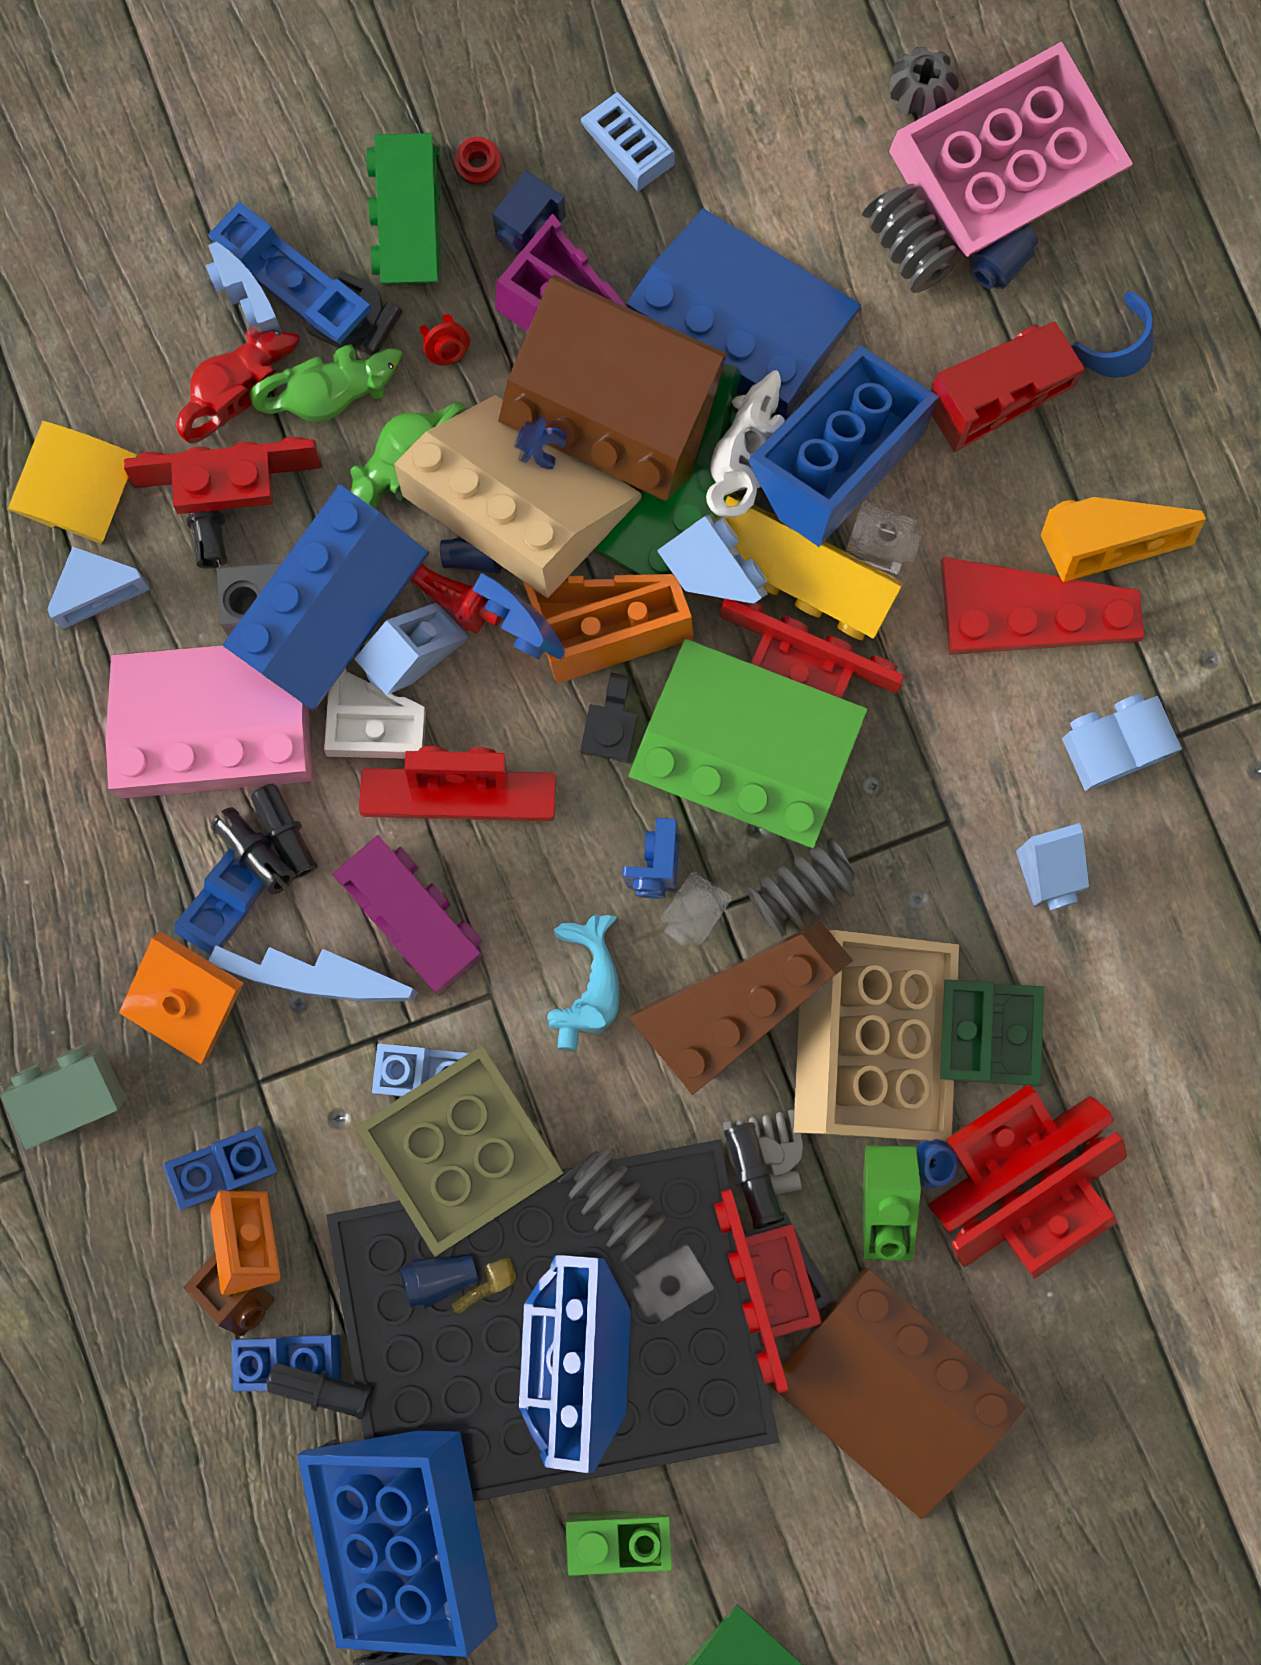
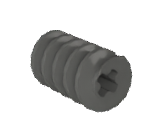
[861,183,957,293]
[745,838,855,937]
[557,1148,666,1263]

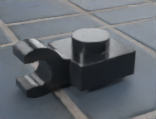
[580,672,638,763]

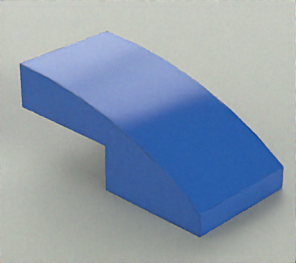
[174,848,265,955]

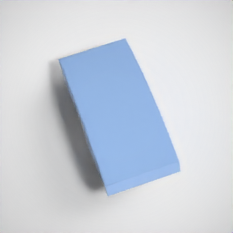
[206,242,282,332]
[372,1044,469,1097]

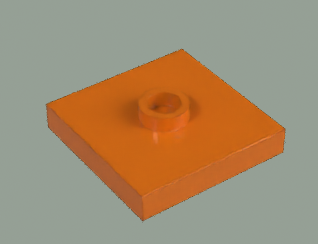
[119,931,244,1064]

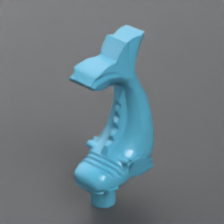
[547,914,620,1051]

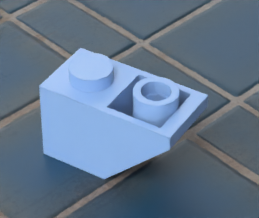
[657,514,768,604]

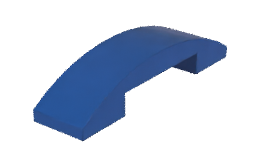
[208,201,372,344]

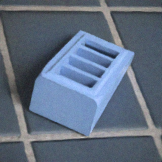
[581,92,675,192]

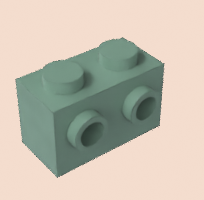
[0,1045,127,1150]

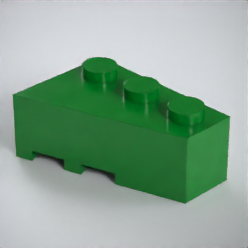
[366,133,441,286]

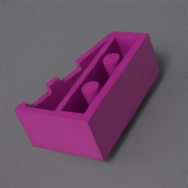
[495,214,628,332]
[332,835,484,996]

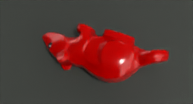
[176,328,300,444]

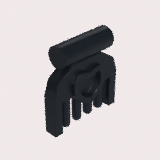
[306,271,403,356]

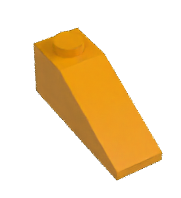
[1040,497,1206,582]

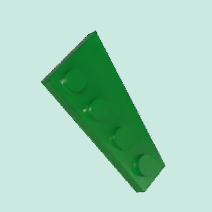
[593,411,736,575]

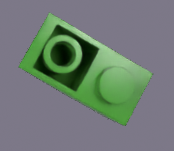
[862,1146,921,1261]
[566,1511,672,1576]

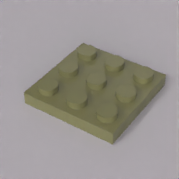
[354,1045,564,1257]

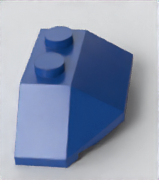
[519,1255,631,1473]

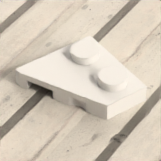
[324,668,426,759]

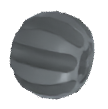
[889,46,959,118]

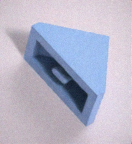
[47,547,151,629]

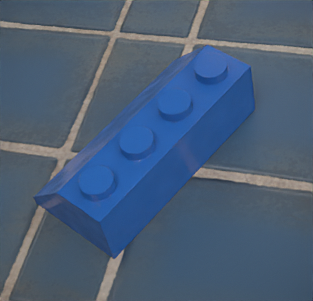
[749,345,939,547]
[222,484,429,711]

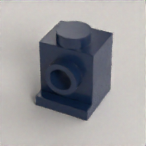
[492,170,566,253]

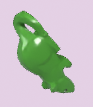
[250,344,403,423]
[350,401,467,508]

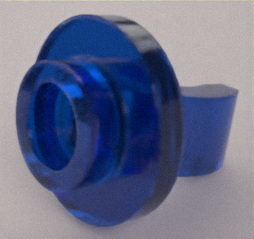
[514,416,567,469]

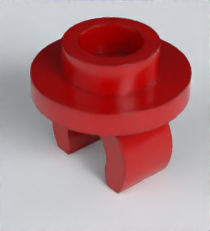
[420,314,470,366]

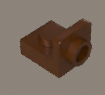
[183,1252,275,1336]

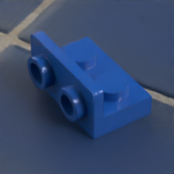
[622,818,680,899]

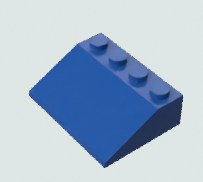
[626,208,861,421]
[297,1431,498,1657]

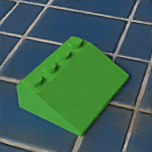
[628,638,867,848]

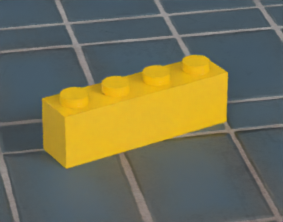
[716,494,904,640]

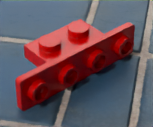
[124,436,322,514]
[720,598,905,699]
[359,746,556,821]
[928,1085,1114,1231]
[952,1132,1127,1279]
[714,1188,822,1393]

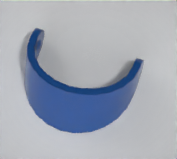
[1071,291,1154,378]

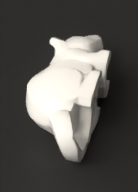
[706,370,785,517]

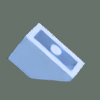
[355,603,469,695]
[1016,823,1089,911]

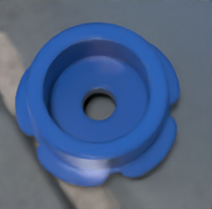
[916,1139,958,1188]

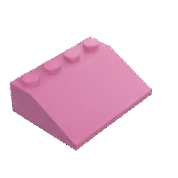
[889,42,1133,257]
[106,645,314,799]

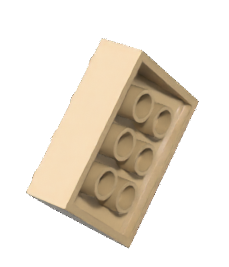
[394,395,641,598]
[793,930,959,1142]

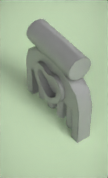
[722,1110,803,1194]

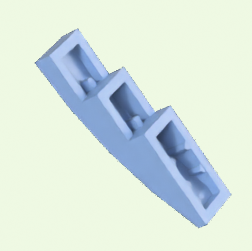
[208,945,418,1002]

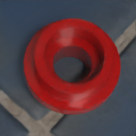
[454,137,501,184]

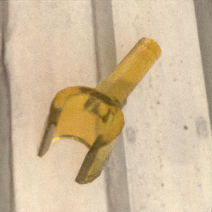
[452,1258,516,1315]

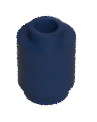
[969,224,1038,289]

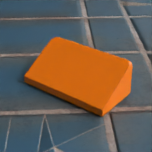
[210,1190,281,1295]

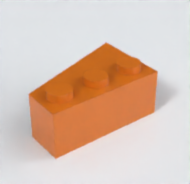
[523,574,694,684]

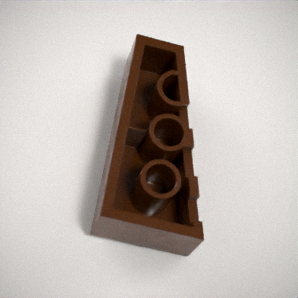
[628,921,853,1095]

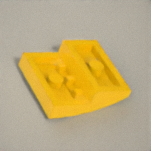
[7,421,137,544]

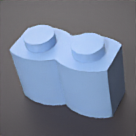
[1062,693,1182,792]

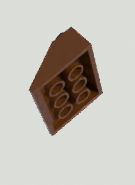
[498,275,727,501]
[768,1267,1027,1519]

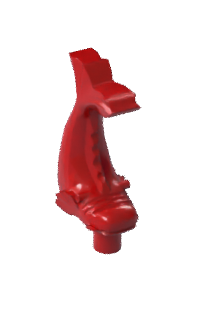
[409,563,503,634]

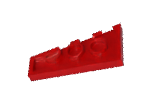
[941,557,1144,655]

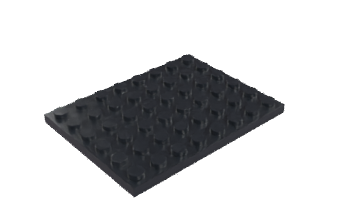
[326,1139,779,1501]

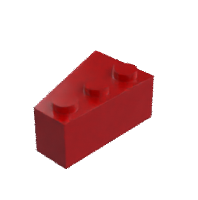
[931,321,1085,453]

